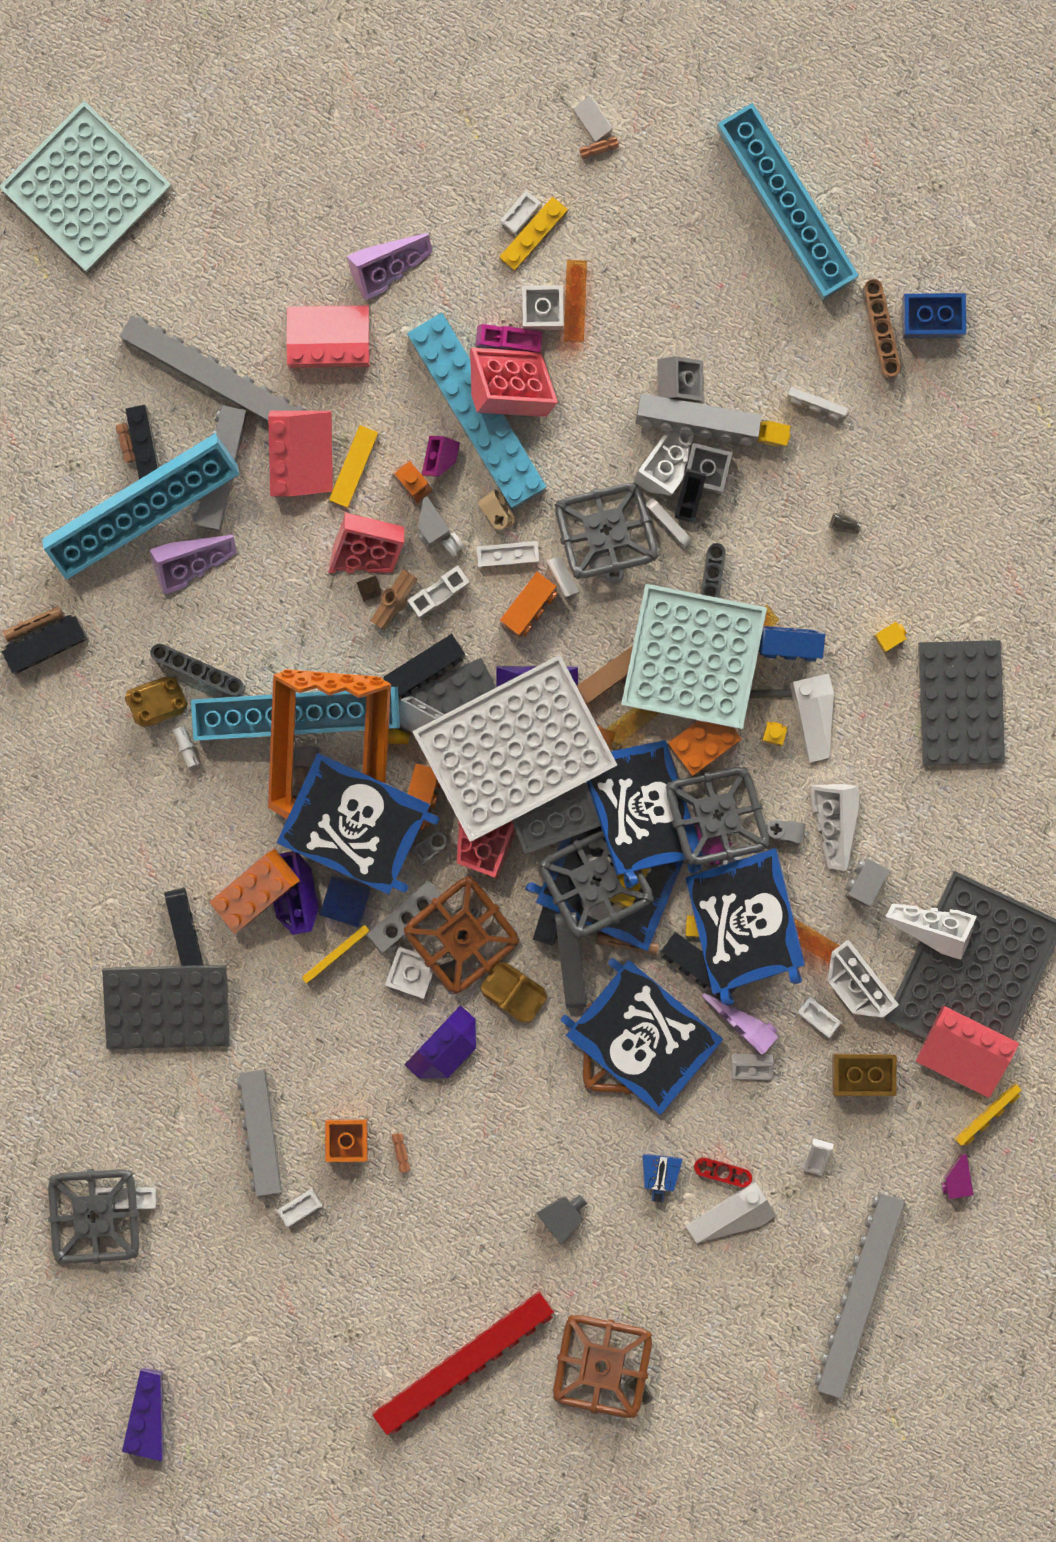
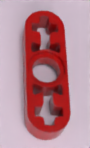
[694,1157,752,1187]

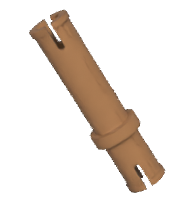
[2,606,64,642]
[596,931,659,956]

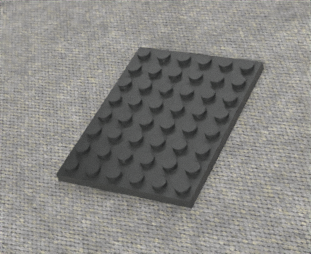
[884,871,1056,1039]

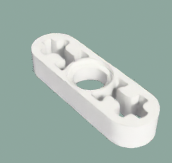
[646,498,692,548]

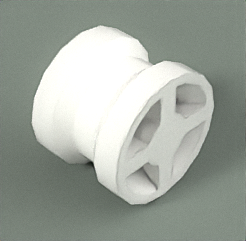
[441,532,466,558]

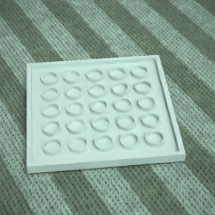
[0,101,172,273]
[621,584,767,729]

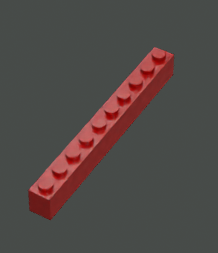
[372,1290,554,1435]

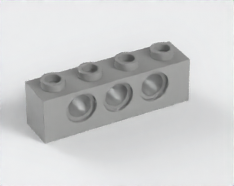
[367,881,444,953]

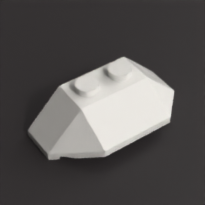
[827,940,899,1018]

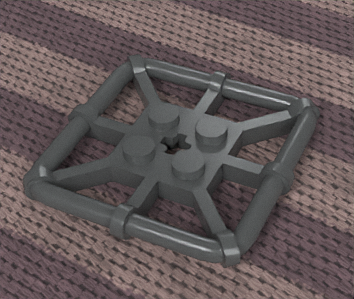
[555,482,658,579]
[665,767,770,865]
[539,829,654,938]
[48,1169,140,1264]

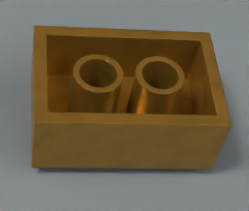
[832,1054,897,1096]

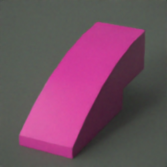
[475,324,543,352]

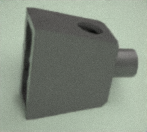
[536,1194,587,1244]

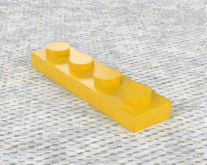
[499,196,568,272]
[954,1083,1022,1146]

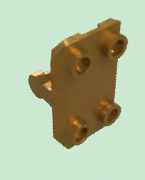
[124,677,188,727]
[480,962,548,1023]

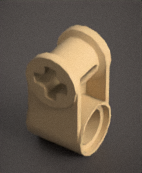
[478,489,515,530]

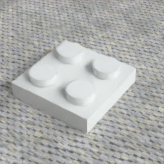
[385,947,437,999]

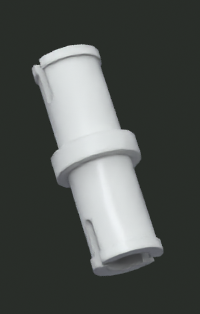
[173,726,200,769]

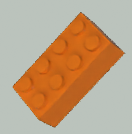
[209,849,300,934]

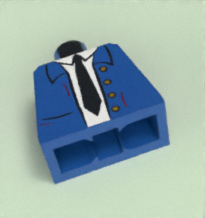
[642,1154,682,1202]

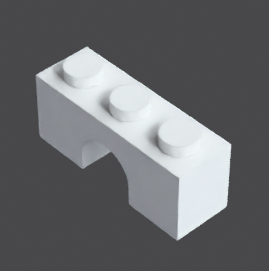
[407,566,470,619]

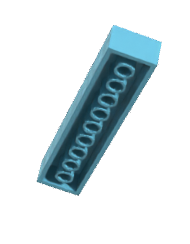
[717,103,859,301]
[407,313,546,511]
[42,433,240,580]
[191,687,400,741]

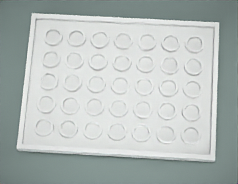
[412,655,617,842]

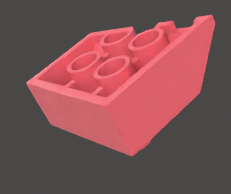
[328,513,404,573]
[457,820,516,879]

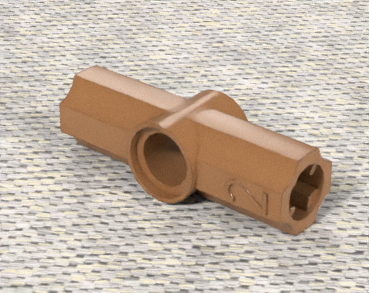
[370,569,418,630]

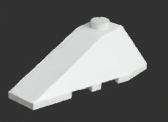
[633,430,694,495]
[789,674,834,763]
[811,784,859,871]
[885,904,977,960]
[685,1181,777,1243]

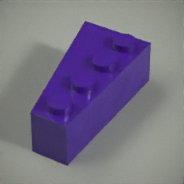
[122,1368,165,1461]

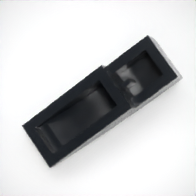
[674,469,707,523]

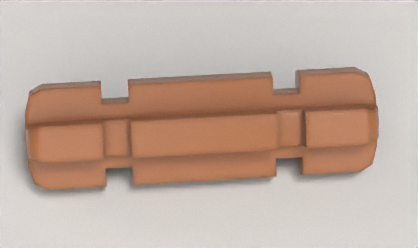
[579,137,619,159]
[116,423,135,463]
[392,1132,410,1173]

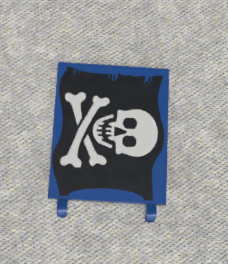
[587,740,703,888]
[276,753,440,894]
[525,826,683,951]
[685,848,805,1006]
[561,958,723,1115]

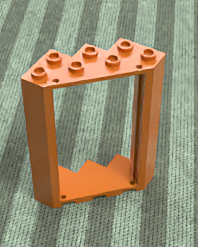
[268,669,391,819]

